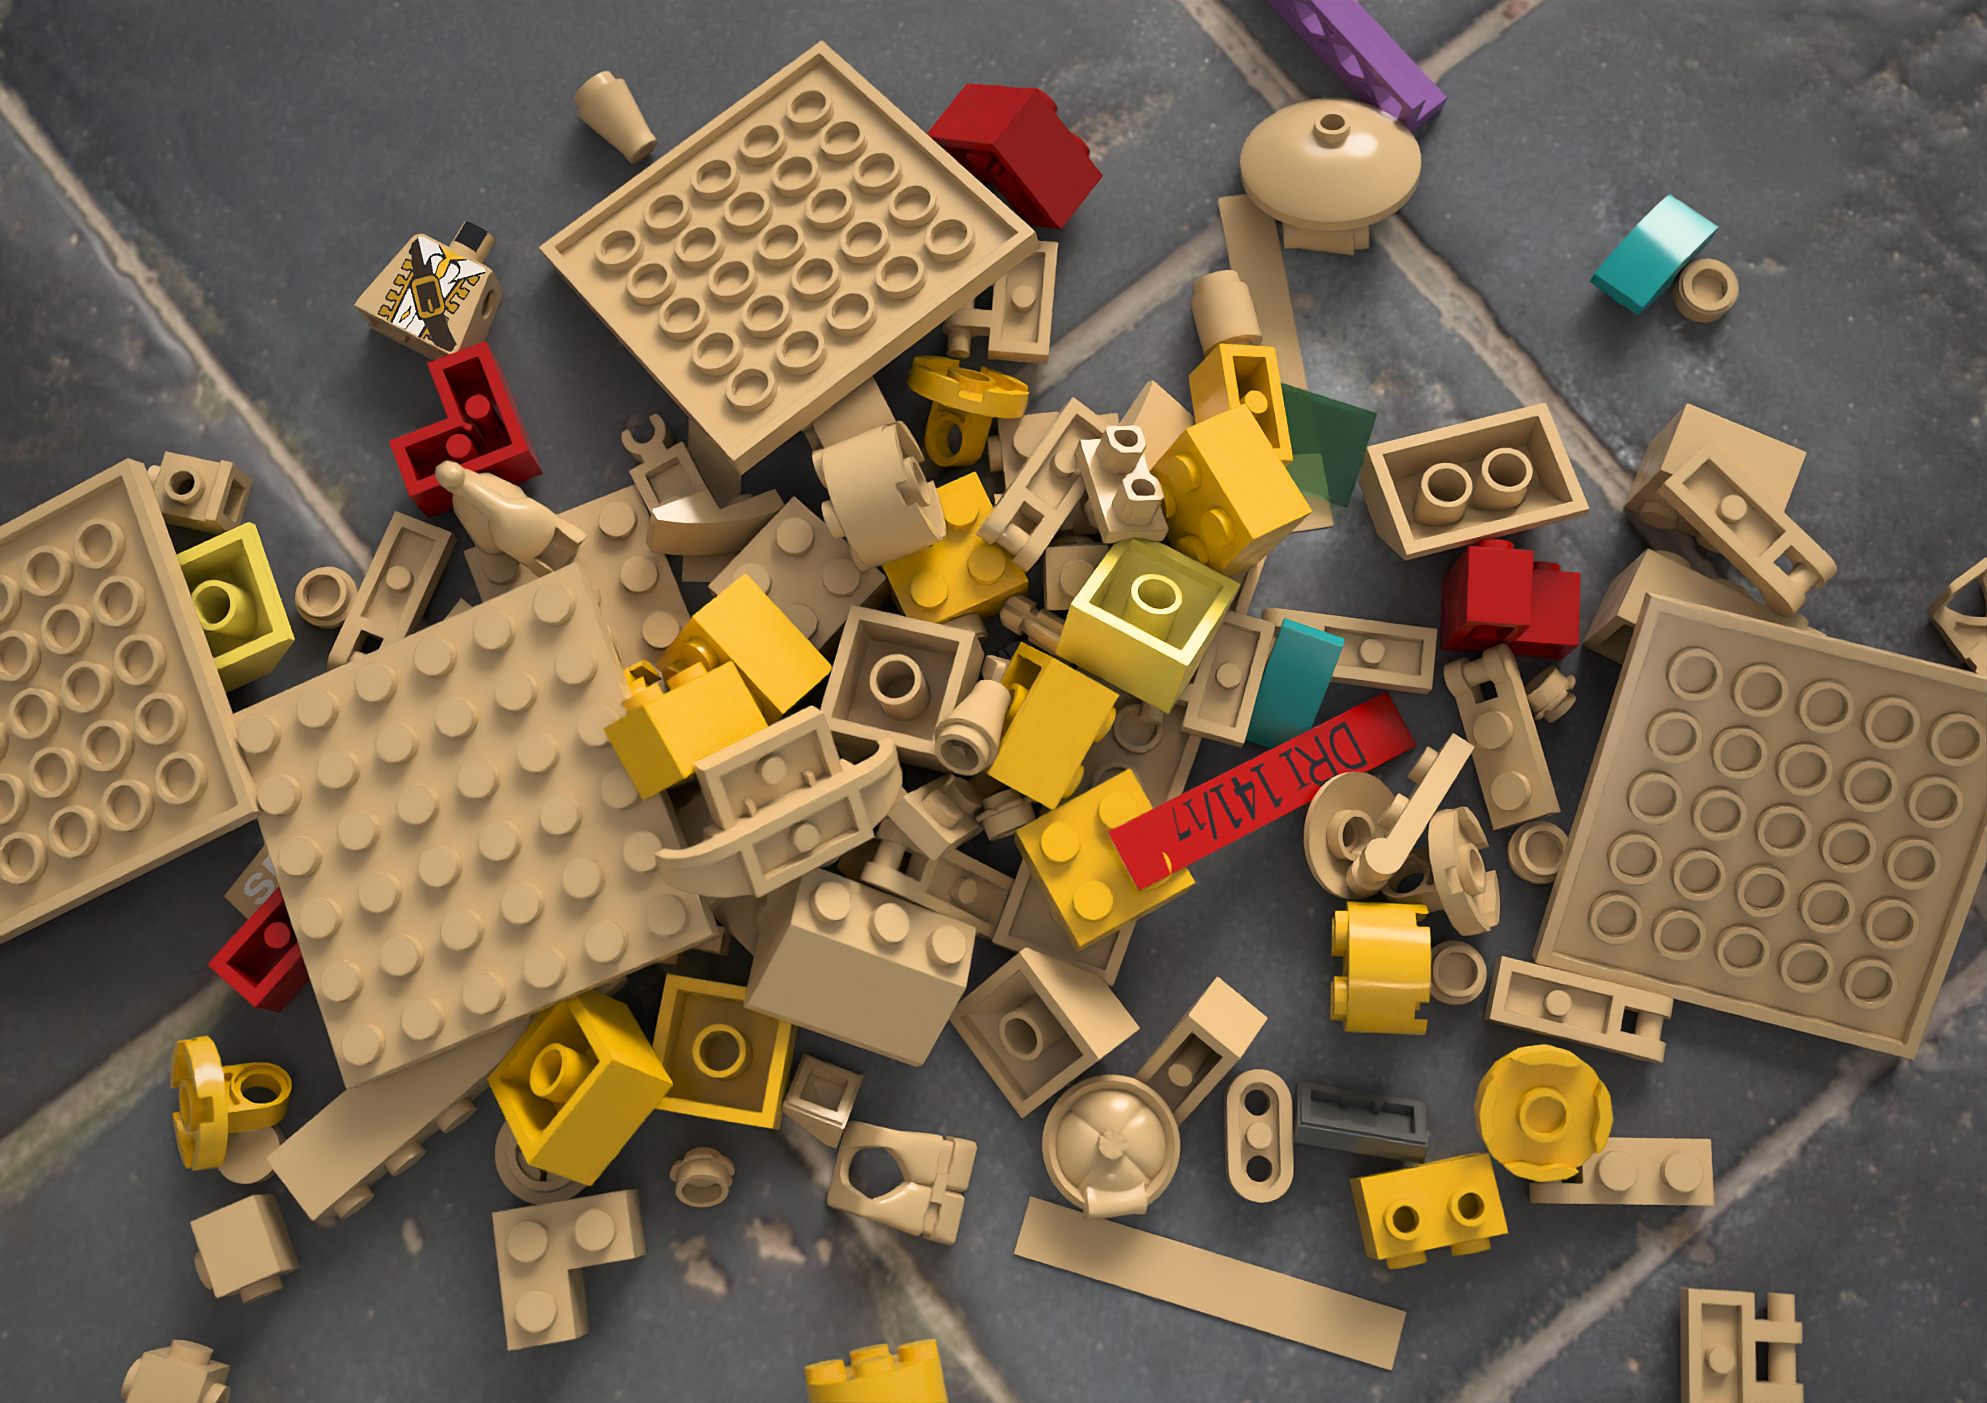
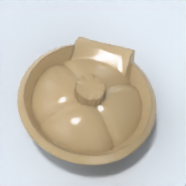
[1042,1075,1180,1219]

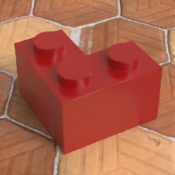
[927,83,1103,230]
[389,341,543,519]
[1440,539,1581,660]
[207,886,310,1013]

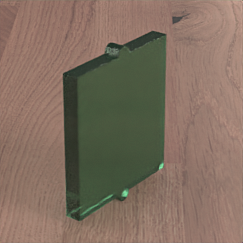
[1281,382,1377,508]

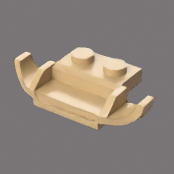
[654,706,902,898]

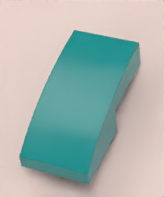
[1590,194,1718,316]
[1245,618,1345,749]

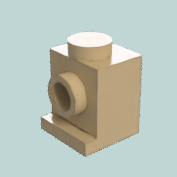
[147,451,253,535]

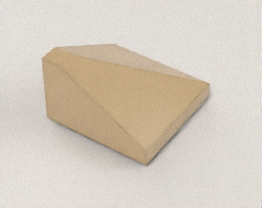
[781,1053,864,1149]

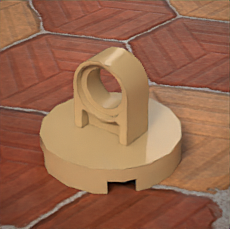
[1380,806,1500,936]

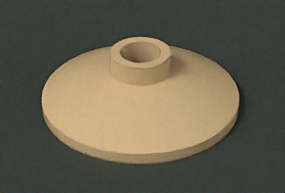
[1304,772,1394,899]

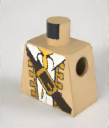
[354,221,503,360]

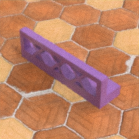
[1267,0,1447,133]

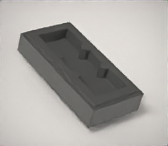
[1293,1081,1429,1164]

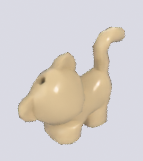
[435,461,588,578]

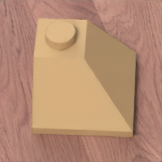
[949,947,1140,1118]

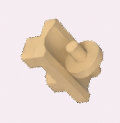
[1074,425,1169,544]

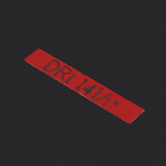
[1108,691,1417,891]

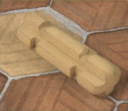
[999,593,1101,680]

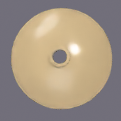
[1240,98,1421,231]

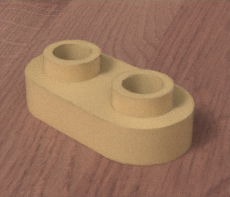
[1224,1069,1294,1203]

